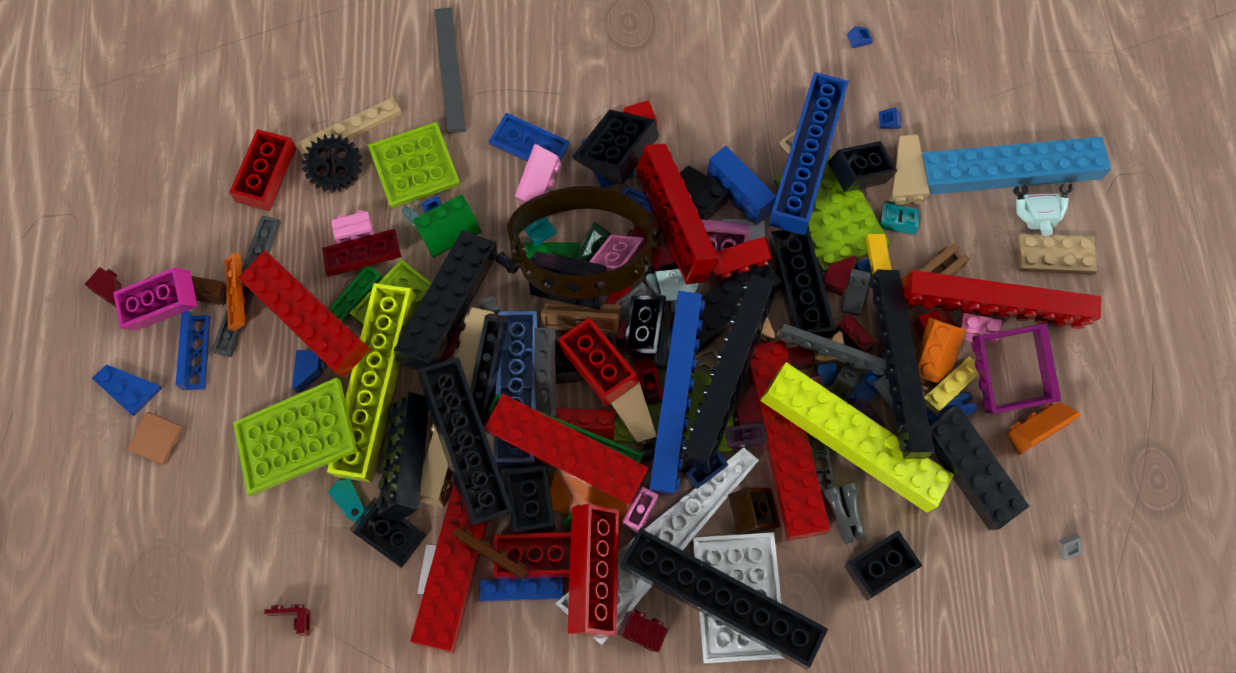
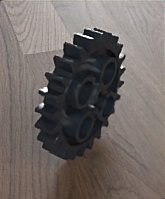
[302,134,363,193]

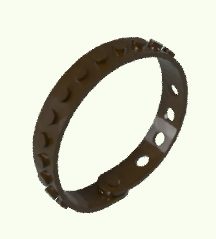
[507,186,657,299]

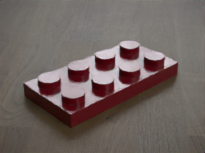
[322,229,402,277]

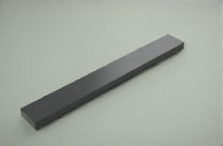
[434,7,466,133]
[211,216,281,357]

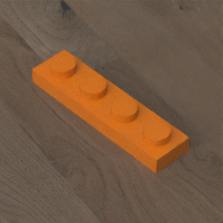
[224,253,246,331]

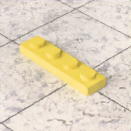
[924,356,979,415]

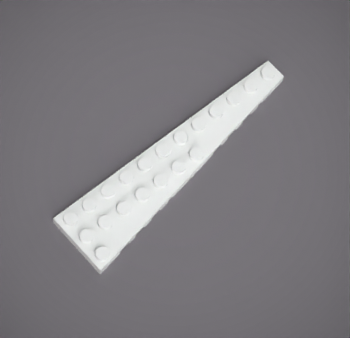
[555,448,759,646]

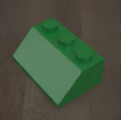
[413,194,482,258]

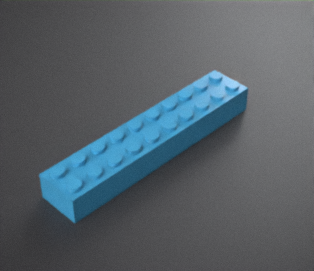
[922,137,1111,195]

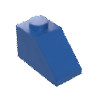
[292,350,326,393]

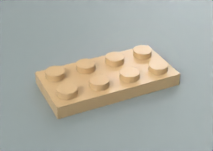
[1017,234,1097,274]

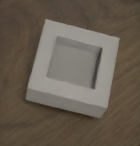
[1058,533,1083,561]

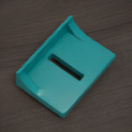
[880,203,920,235]
[524,217,557,247]

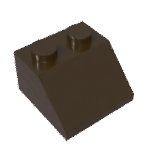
[728,487,780,534]

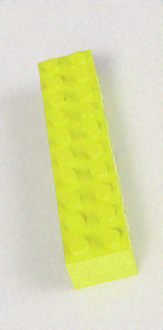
[327,283,417,483]
[760,362,954,513]

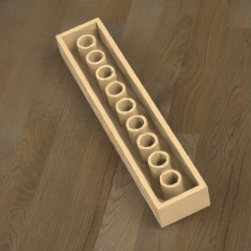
[419,307,494,508]

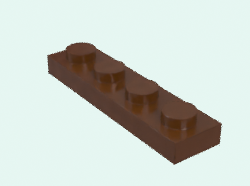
[452,528,529,581]

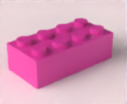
[113,267,198,331]

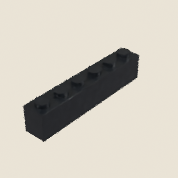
[470,313,509,432]

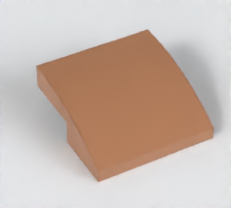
[128,412,184,465]

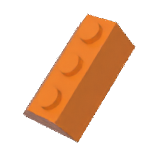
[916,317,967,383]
[1006,401,1081,455]

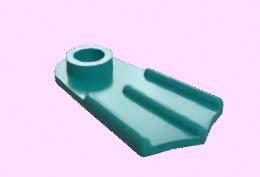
[328,479,365,521]

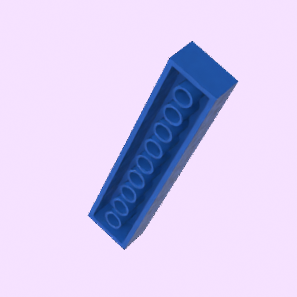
[768,72,849,235]
[650,291,705,496]

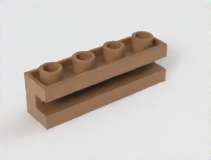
[908,243,970,309]
[541,300,622,334]

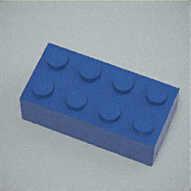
[707,146,776,225]

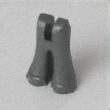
[821,482,865,544]

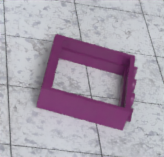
[971,324,1061,414]

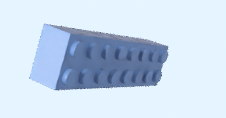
[494,311,538,468]

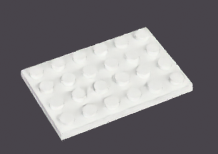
[693,532,785,664]

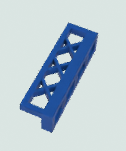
[175,311,211,390]

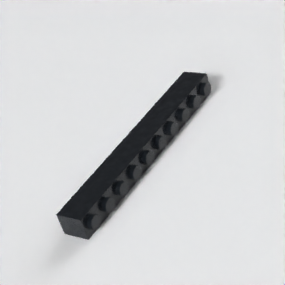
[869,269,934,459]

